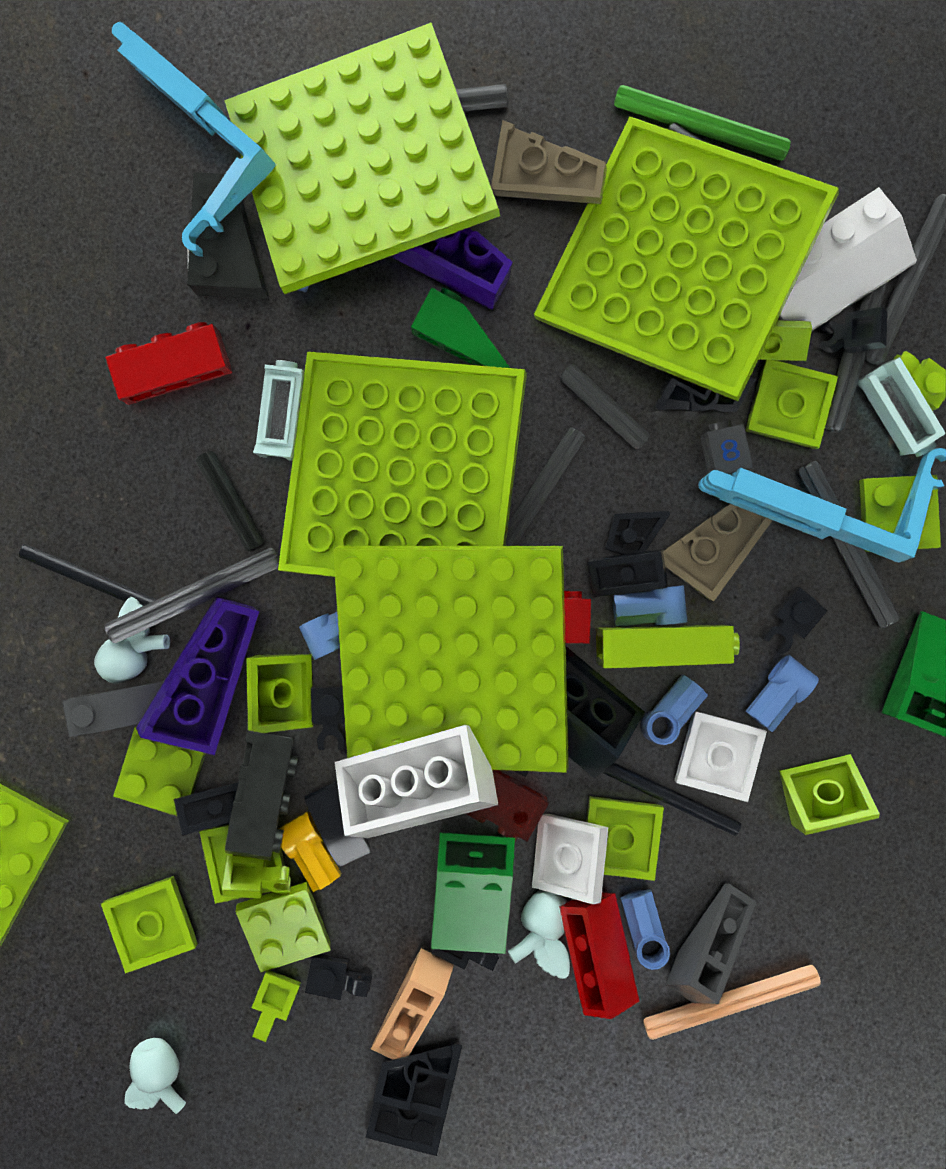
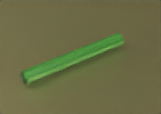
[614,85,791,161]

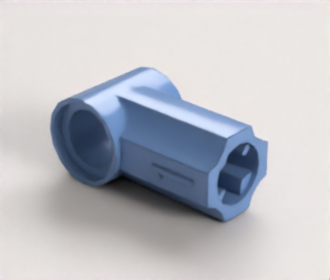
[612,585,688,626]
[299,612,340,660]
[745,655,819,732]
[640,674,708,745]
[620,889,670,970]

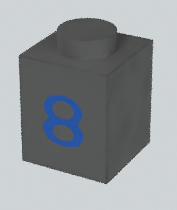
[700,420,753,474]

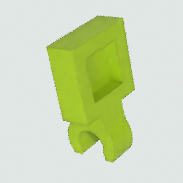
[893,351,946,411]
[222,856,291,898]
[252,970,301,1042]

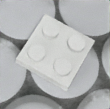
[674,711,767,802]
[532,813,609,904]

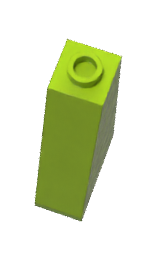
[595,625,740,668]

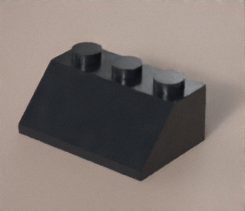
[565,646,645,778]

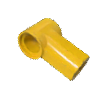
[278,812,342,892]

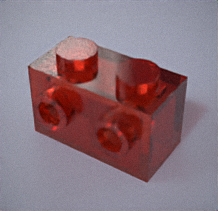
[466,770,549,842]

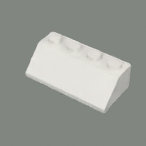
[778,187,917,331]
[335,725,498,838]

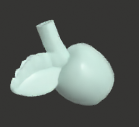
[94,597,170,684]
[508,890,570,979]
[125,1038,186,1114]

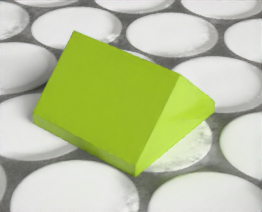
[246,654,313,733]
[780,754,880,835]

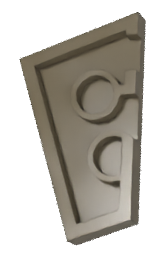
[491,120,607,204]
[663,503,773,602]

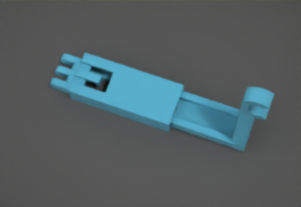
[112,22,276,257]
[698,448,946,563]

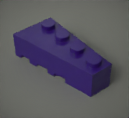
[390,228,513,310]
[136,596,259,755]

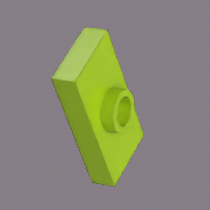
[759,320,812,361]

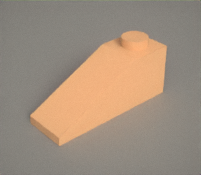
[371,948,454,1060]

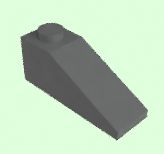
[62,681,164,737]
[665,883,757,1004]

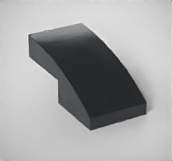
[304,781,371,868]

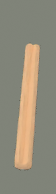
[644,965,821,1040]

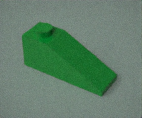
[411,287,510,368]

